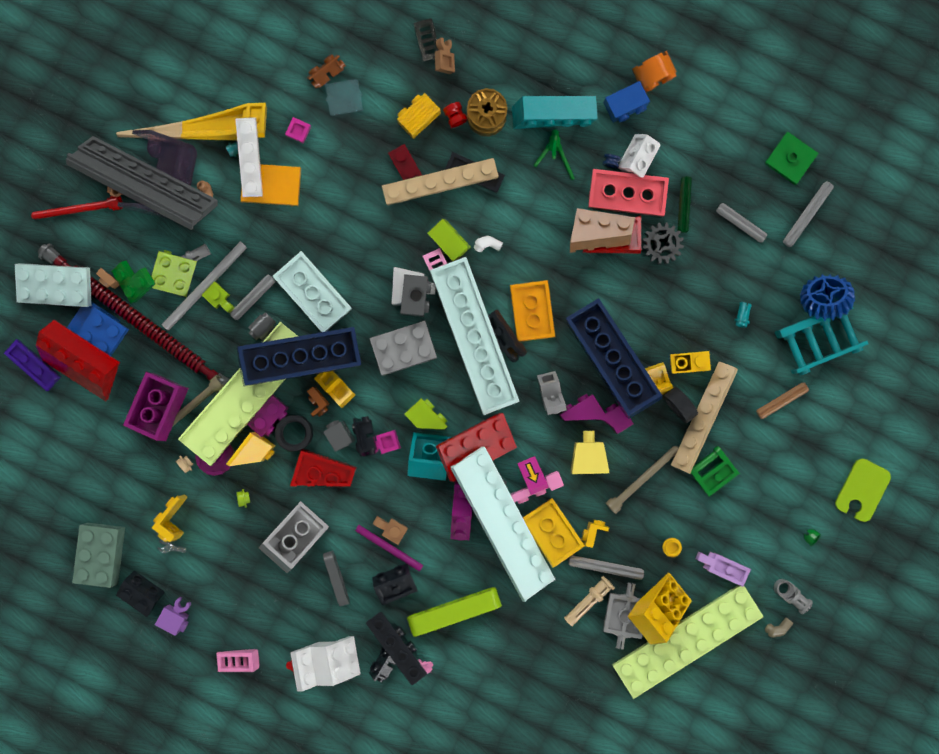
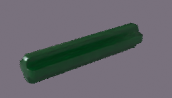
[677,176,692,233]

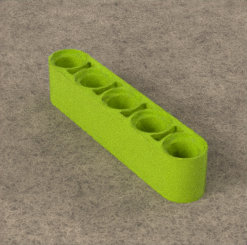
[407,587,502,637]

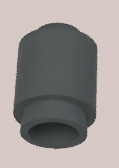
[248,312,276,341]

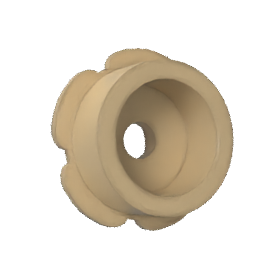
[176,456,193,473]

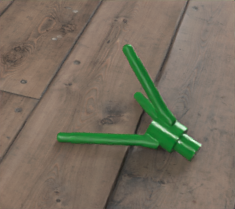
[534,130,575,180]

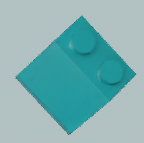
[407,432,451,481]

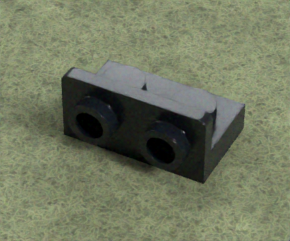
[372,564,418,605]

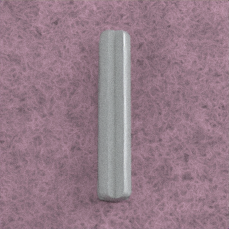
[716,203,767,243]
[230,274,275,320]

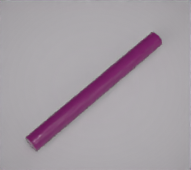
[355,525,423,572]

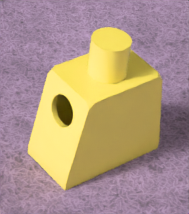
[571,431,609,474]

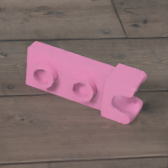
[510,471,564,504]

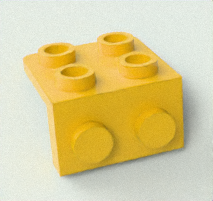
[152,494,188,542]

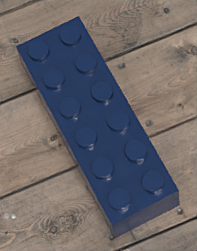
[566,298,662,419]
[236,327,361,387]

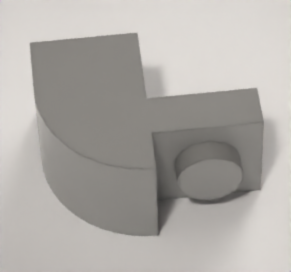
[537,371,567,415]

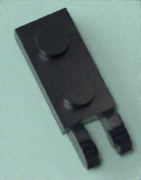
[488,309,527,362]

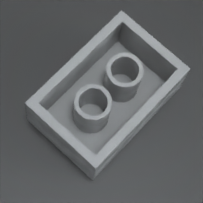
[370,321,437,376]

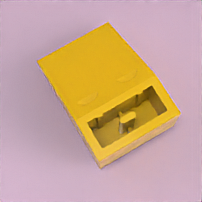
[628,573,692,645]

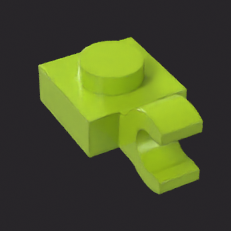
[202,281,235,313]

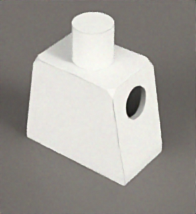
[392,267,436,306]

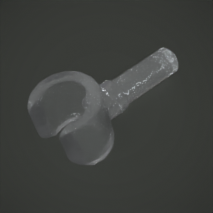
[158,540,186,553]

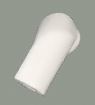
[474,236,503,252]

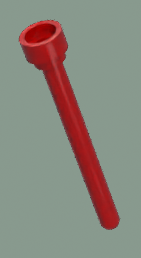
[31,196,123,219]

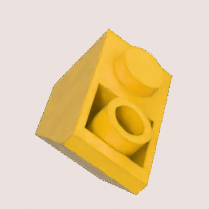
[670,351,711,374]

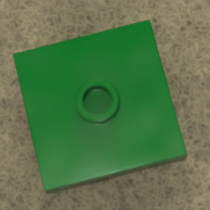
[764,131,819,185]

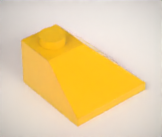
[226,432,275,466]

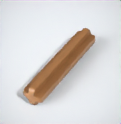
[756,383,809,419]

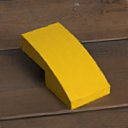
[314,371,356,408]

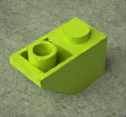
[405,398,448,429]

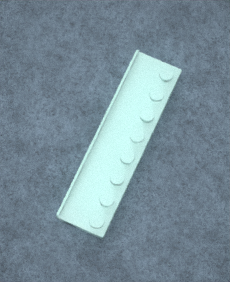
[451,447,555,602]

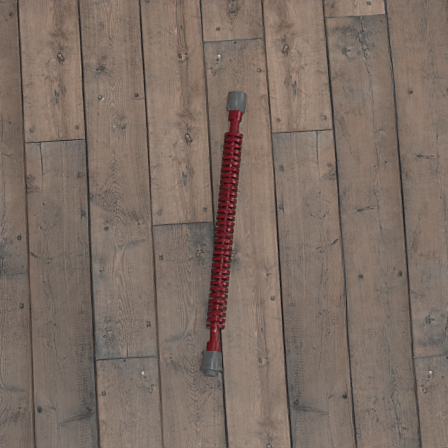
[38,243,230,385]

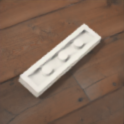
[235,117,263,197]

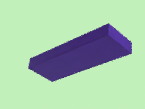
[4,339,61,391]

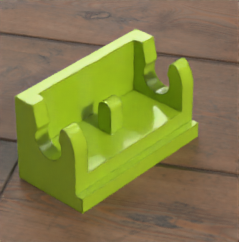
[428,219,471,261]

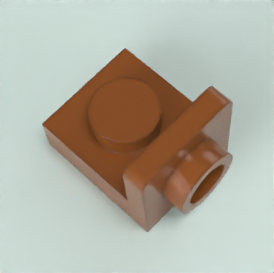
[307,387,330,417]

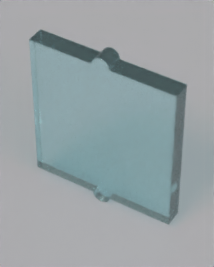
[325,79,363,116]

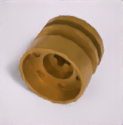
[467,88,508,137]

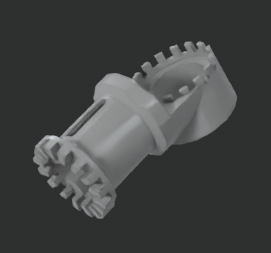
[774,579,813,614]

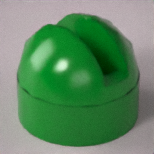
[804,529,821,546]

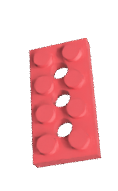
[588,169,669,217]

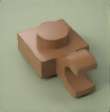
[373,516,408,545]

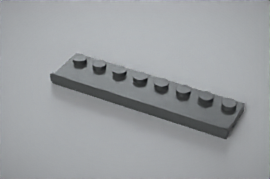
[66,136,218,230]

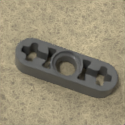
[323,550,350,607]

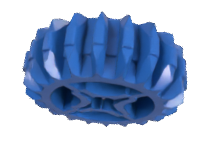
[800,274,855,321]

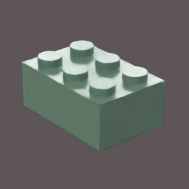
[72,523,125,588]

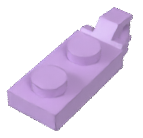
[695,552,751,587]

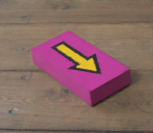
[517,456,549,495]

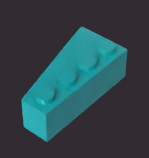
[512,96,598,129]

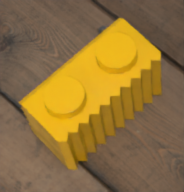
[397,93,441,139]

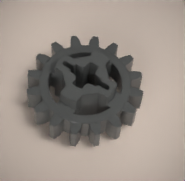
[642,223,684,265]

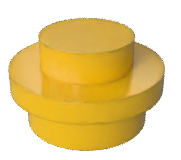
[662,538,682,557]

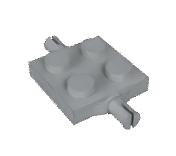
[603,583,642,649]

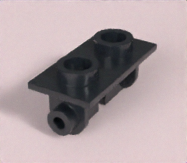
[352,416,377,457]
[369,647,395,682]

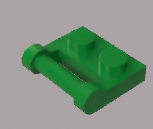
[690,446,740,497]

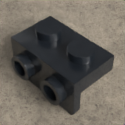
[116,571,165,617]

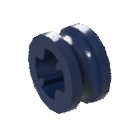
[602,154,621,169]

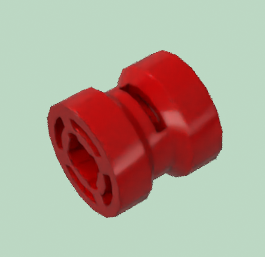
[443,102,468,128]

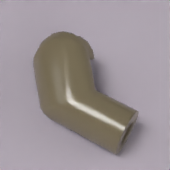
[765,617,794,638]

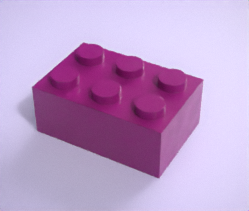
[123,372,189,441]

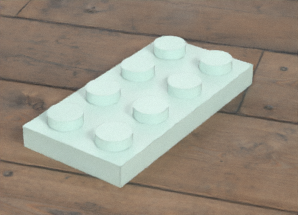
[273,251,352,332]
[15,263,92,307]

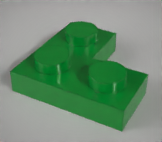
[111,260,155,304]

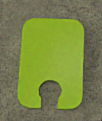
[835,458,891,522]

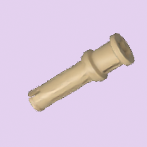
[564,576,615,627]

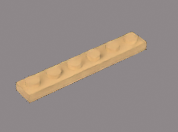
[382,158,498,205]
[671,362,738,474]

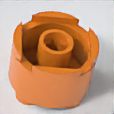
[632,51,677,93]

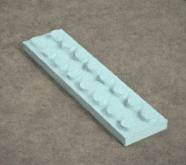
[429,257,519,415]

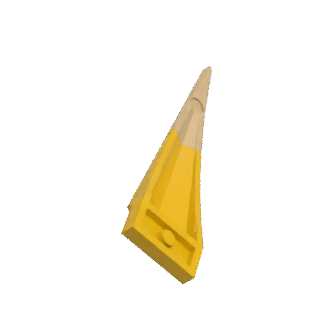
[116,103,267,140]

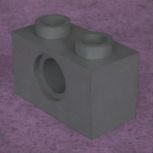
[400,274,432,317]
[324,420,356,452]

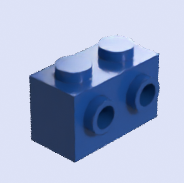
[603,81,650,123]

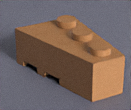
[570,208,635,253]

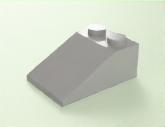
[259,501,329,573]

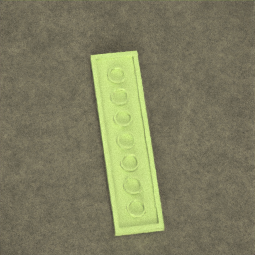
[612,585,763,699]

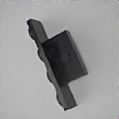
[366,611,427,685]

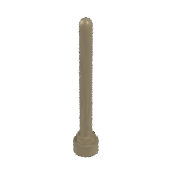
[172,375,225,427]
[605,446,679,514]

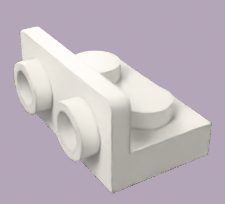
[618,134,660,177]

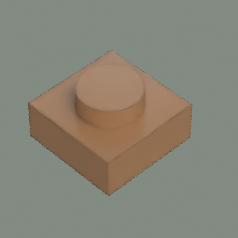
[96,268,119,289]

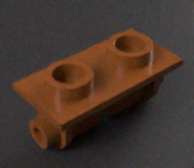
[306,54,346,89]

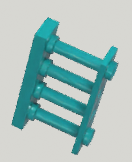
[775,307,869,376]

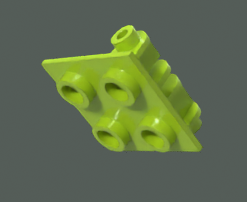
[151,250,197,297]

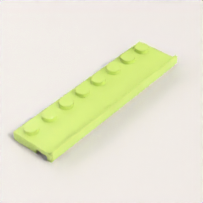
[178,322,297,466]

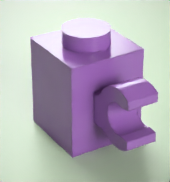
[155,597,191,636]

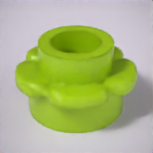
[236,489,250,508]

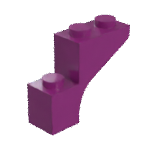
[559,393,634,434]
[450,480,472,541]

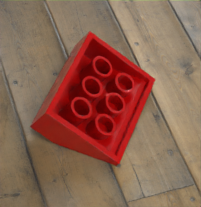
[36,320,120,401]

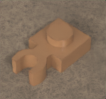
[435,38,455,74]

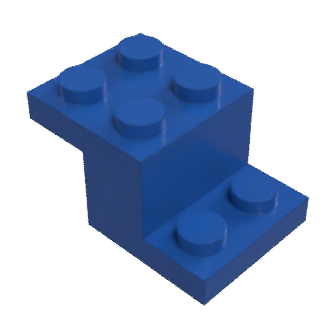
[67,301,129,356]

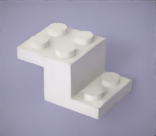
[290,636,360,692]

